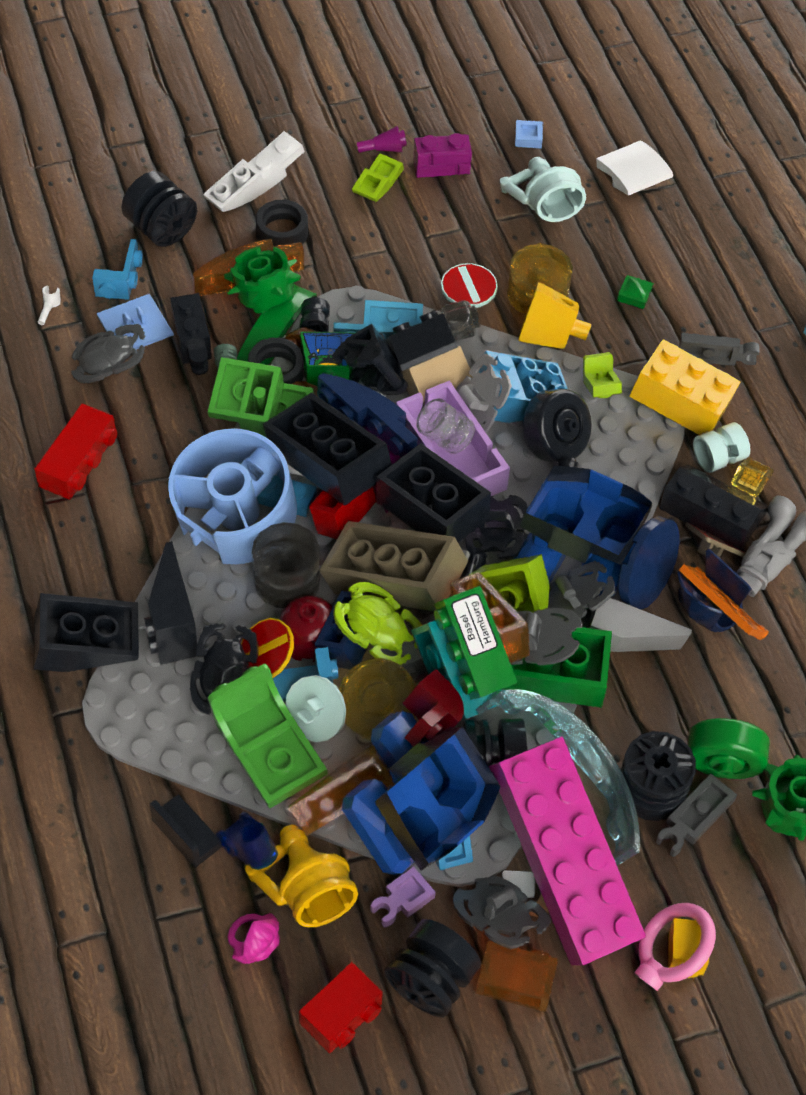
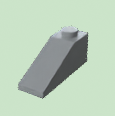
[587,598,692,652]

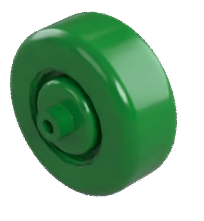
[687,718,770,779]

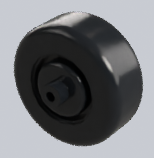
[523,389,592,462]

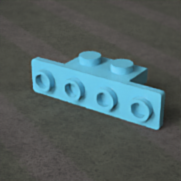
[333,300,423,341]

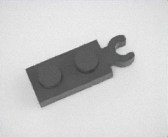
[678,333,759,366]
[656,774,737,857]

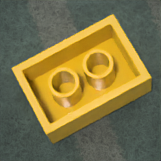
[629,339,741,435]

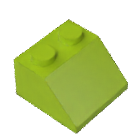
[469,554,550,634]

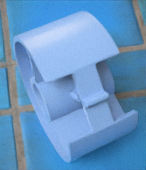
[168,429,297,565]

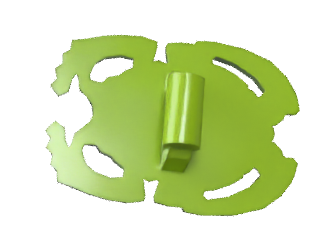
[333,582,422,669]

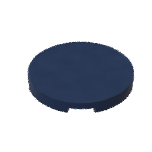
[618,516,680,610]

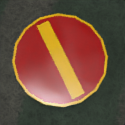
[241,618,294,678]

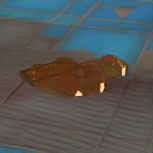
[193,239,304,296]

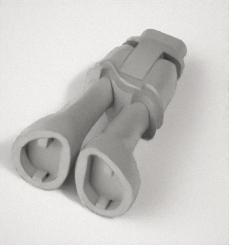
[737,496,806,597]

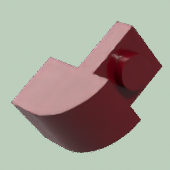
[402,669,464,747]

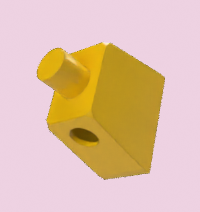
[518,282,591,349]

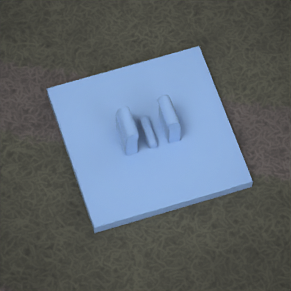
[97,294,173,350]

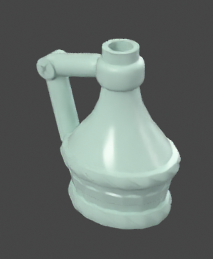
[500,157,586,222]

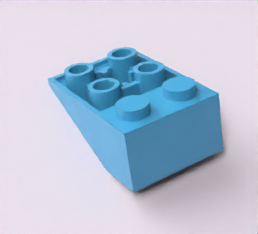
[479,350,568,423]

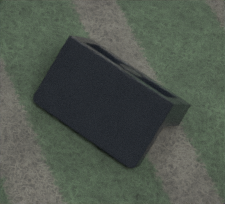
[149,794,222,868]

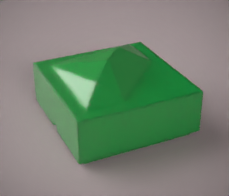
[617,275,654,309]

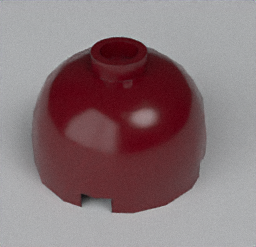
[279,595,338,662]

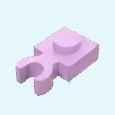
[370,866,436,927]

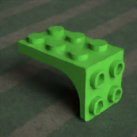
[208,664,328,809]

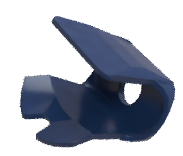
[677,549,752,632]

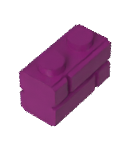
[413,133,472,178]

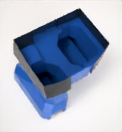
[513,466,652,597]
[342,711,500,874]

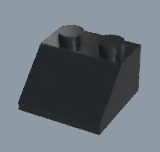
[389,310,458,371]

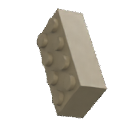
[319,521,468,611]

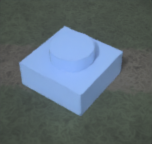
[515,120,543,148]

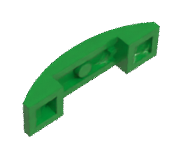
[237,285,317,365]

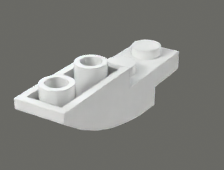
[203,131,305,212]

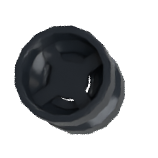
[300,297,330,332]

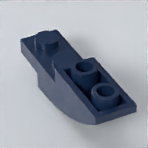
[317,373,418,458]

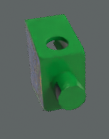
[301,332,355,386]

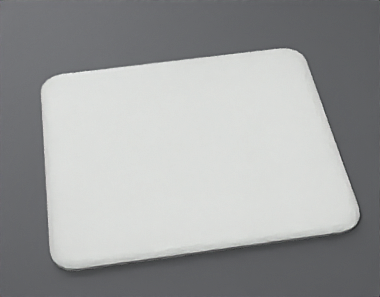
[502,870,535,898]

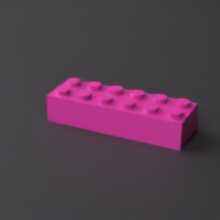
[489,736,646,966]

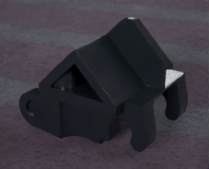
[332,324,408,395]

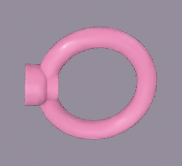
[634,903,716,991]

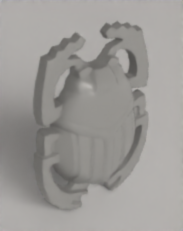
[456,353,512,433]

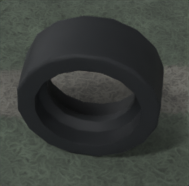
[256,199,308,252]
[248,337,304,384]

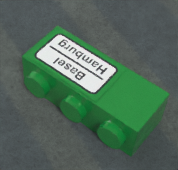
[434,586,518,700]

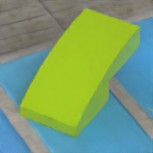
[352,153,404,202]

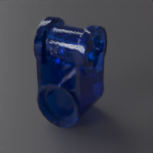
[216,811,278,870]

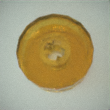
[507,244,573,315]

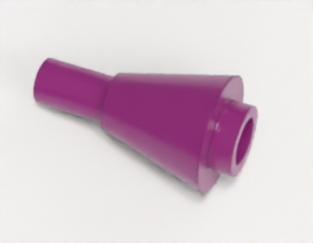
[357,126,407,153]

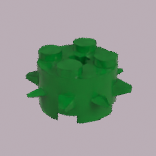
[224,247,301,314]
[752,755,806,841]

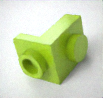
[583,352,622,398]

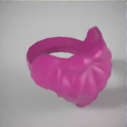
[227,913,280,964]

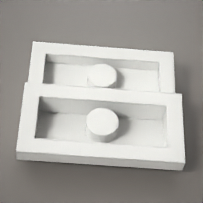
[596,140,673,195]

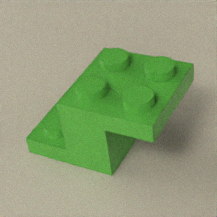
[208,357,314,438]

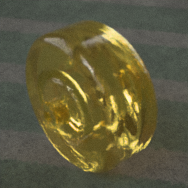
[339,658,417,741]

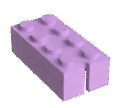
[396,380,510,496]

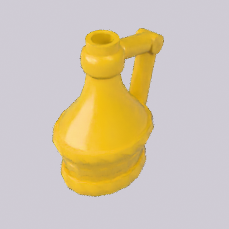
[245,824,358,927]

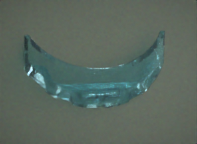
[476,689,640,866]

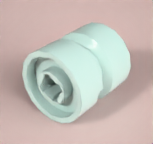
[693,422,750,473]

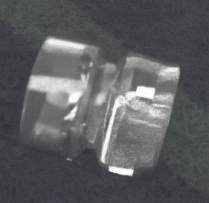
[416,398,475,454]

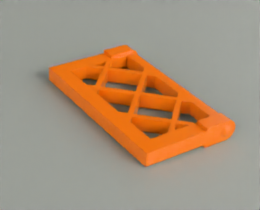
[679,564,769,640]

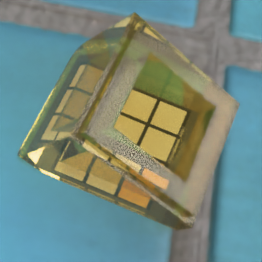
[731,457,774,497]

